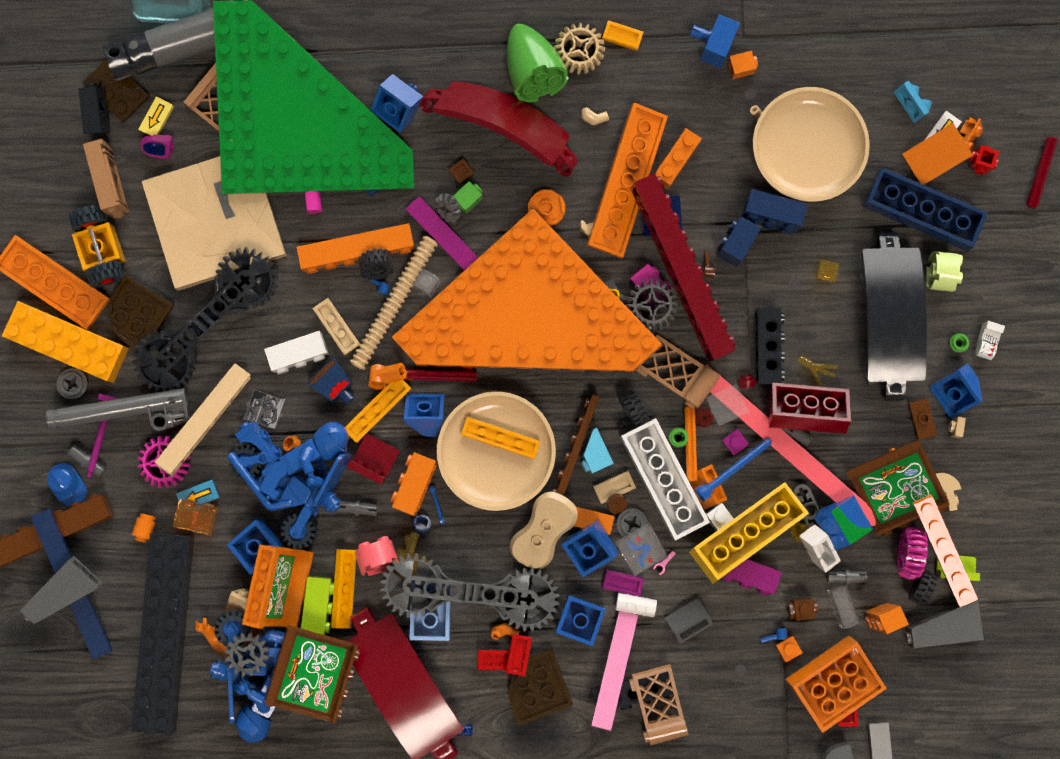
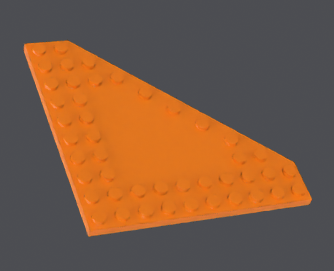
[392,209,662,372]

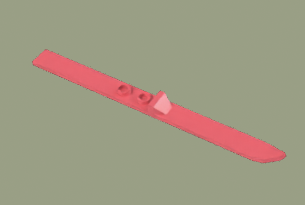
[706,364,876,526]

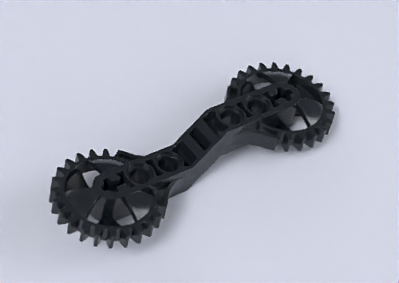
[132,247,279,392]

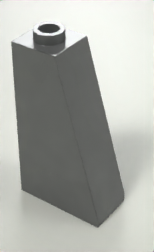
[20,556,103,624]
[905,600,984,648]

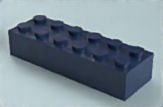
[862,168,988,251]

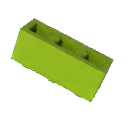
[301,576,334,635]

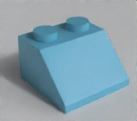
[581,428,613,474]

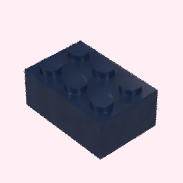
[741,189,808,235]

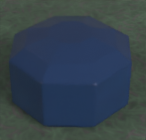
[411,514,431,535]

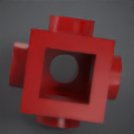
[968,145,1000,175]

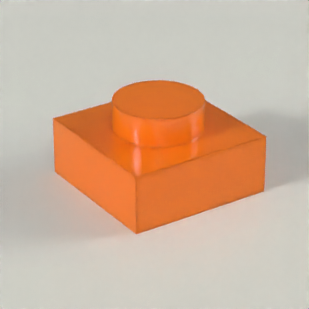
[775,635,802,662]

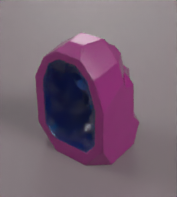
[140,135,174,158]

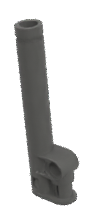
[46,388,190,431]

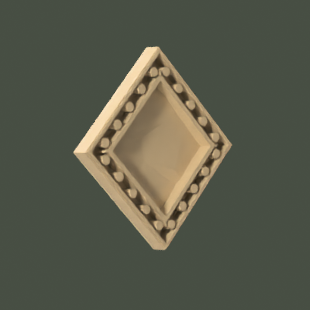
[142,156,287,291]

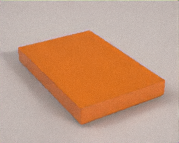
[903,123,973,185]

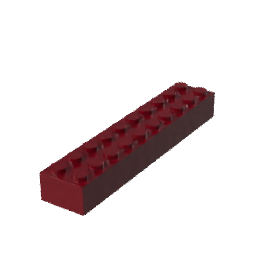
[630,173,736,361]

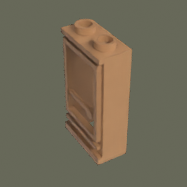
[83,139,129,218]

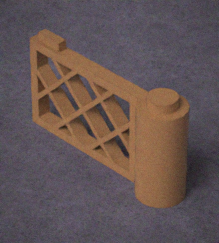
[636,335,720,409]
[629,664,688,746]

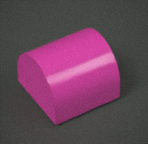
[305,191,322,214]

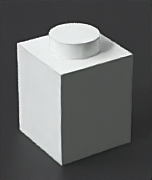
[705,503,734,530]

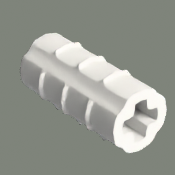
[615,593,657,617]

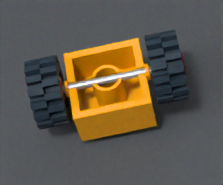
[68,205,126,288]

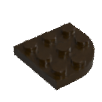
[108,275,175,349]
[509,649,573,726]

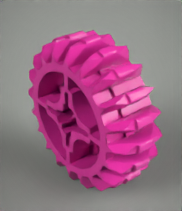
[137,436,191,488]
[897,527,928,580]

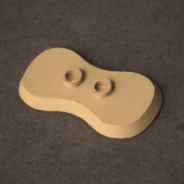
[510,492,577,570]

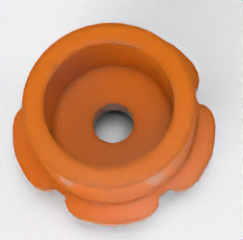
[283,436,301,453]

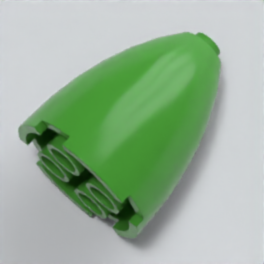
[507,24,569,102]

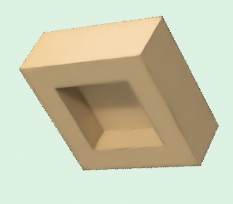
[948,417,966,438]

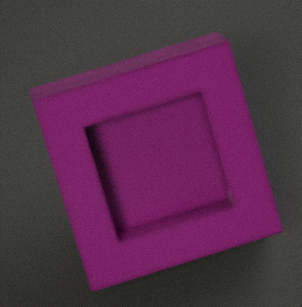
[721,429,749,456]

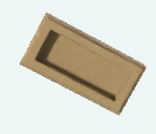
[593,471,636,504]

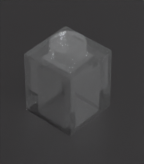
[413,268,441,297]

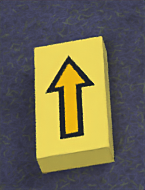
[139,96,174,136]

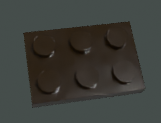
[82,60,150,123]

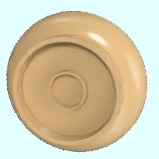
[753,87,870,202]
[437,392,556,511]

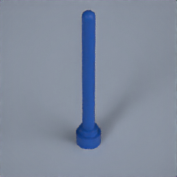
[695,438,772,502]

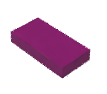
[602,569,644,597]

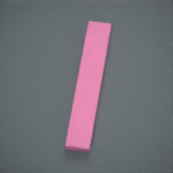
[592,611,638,731]

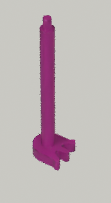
[87,394,117,478]

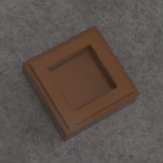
[448,158,475,185]

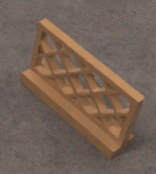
[184,63,219,131]

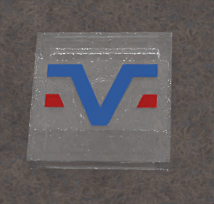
[616,523,668,576]

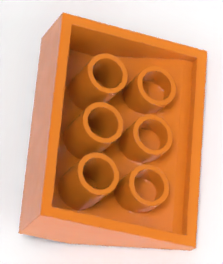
[786,636,887,733]

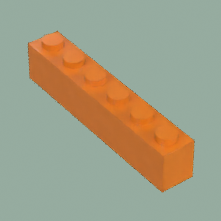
[297,223,415,274]

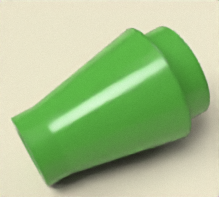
[669,428,688,447]

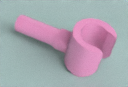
[653,551,676,575]

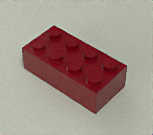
[768,383,851,434]

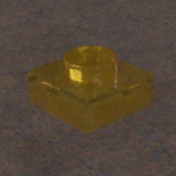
[816,260,840,283]

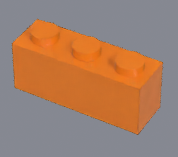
[655,128,702,190]
[865,603,909,634]

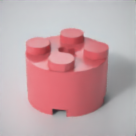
[355,536,399,576]

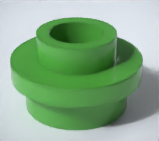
[949,333,969,353]

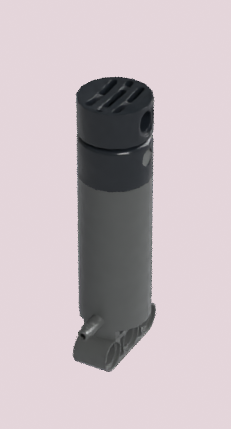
[102,0,248,82]

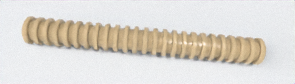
[350,236,438,370]

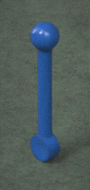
[429,485,445,524]

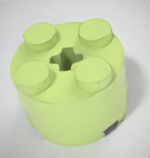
[925,251,963,292]

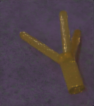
[798,355,838,387]

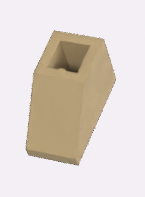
[225,588,249,613]

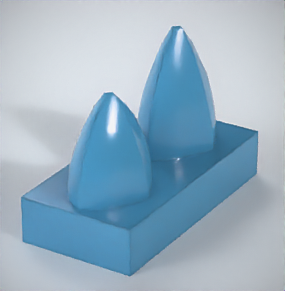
[893,81,932,123]

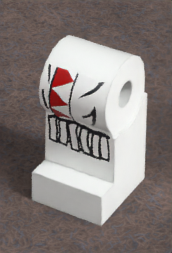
[975,321,1005,360]

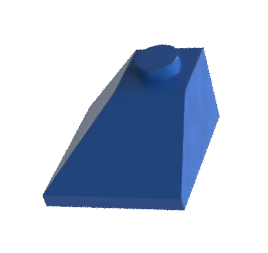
[929,363,982,419]
[404,394,445,437]

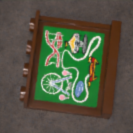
[846,439,950,537]
[263,625,360,724]

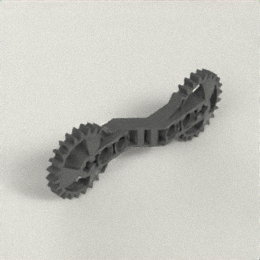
[380,553,560,631]

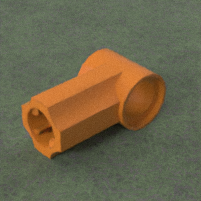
[368,363,407,389]

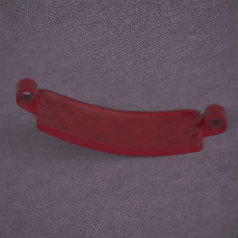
[419,81,578,177]
[347,606,463,759]

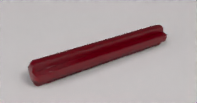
[1027,136,1058,209]
[403,369,477,382]

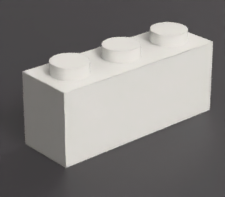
[264,331,329,374]

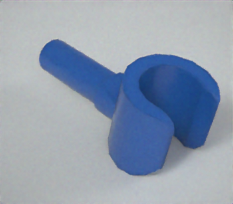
[366,278,390,295]
[760,628,787,643]

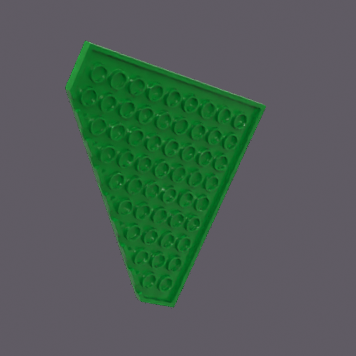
[213,1,414,195]

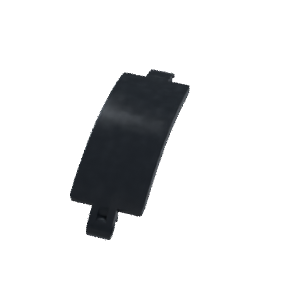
[862,232,927,401]

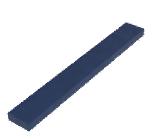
[30,508,112,659]

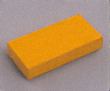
[602,20,643,51]

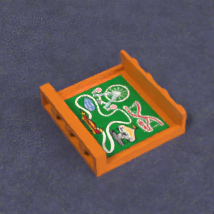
[242,545,314,629]

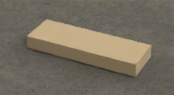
[312,298,360,355]

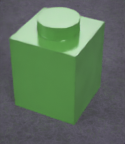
[453,182,483,214]

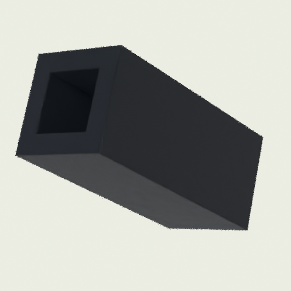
[78,83,110,135]

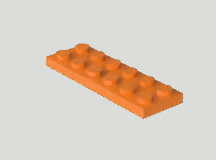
[0,235,110,330]

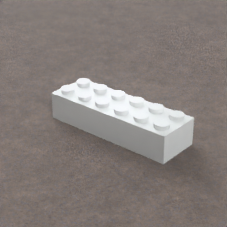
[620,419,710,540]

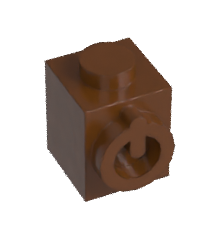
[787,598,818,621]

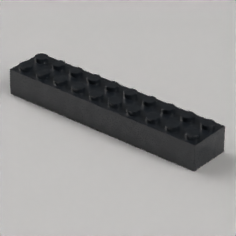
[131,533,194,734]

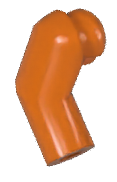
[490,623,520,640]

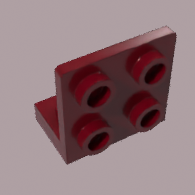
[346,434,400,485]

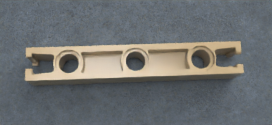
[155,364,251,477]

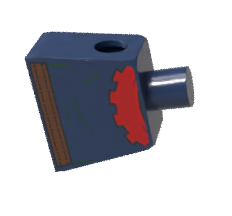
[307,358,355,405]

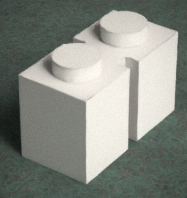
[800,524,840,573]

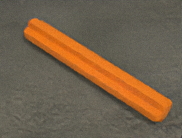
[684,407,697,482]

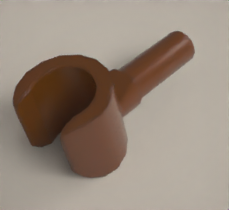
[704,251,716,278]

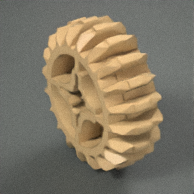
[554,23,605,75]

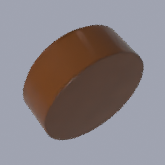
[607,493,627,513]

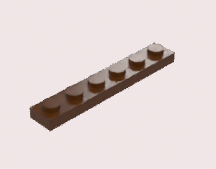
[552,394,600,496]

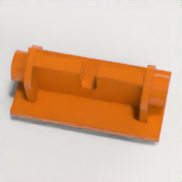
[960,118,983,151]

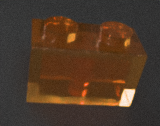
[173,499,218,535]

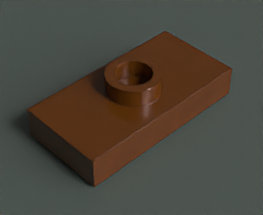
[908,398,937,440]

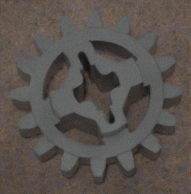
[225,632,270,677]

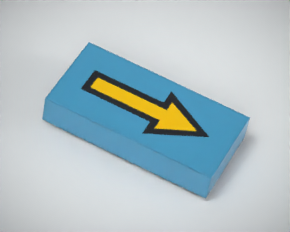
[176,480,220,512]

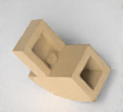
[936,473,961,511]

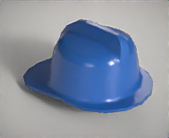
[47,463,87,506]

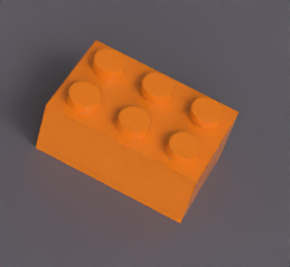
[390,452,438,516]

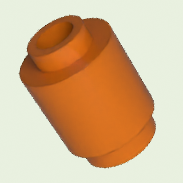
[132,513,156,543]

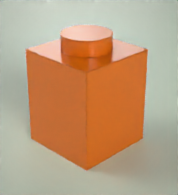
[727,51,758,79]

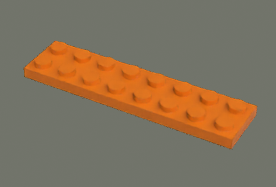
[587,102,668,258]

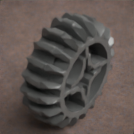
[626,279,678,332]

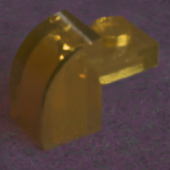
[397,532,429,575]

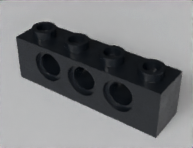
[755,307,785,386]
[591,671,673,710]

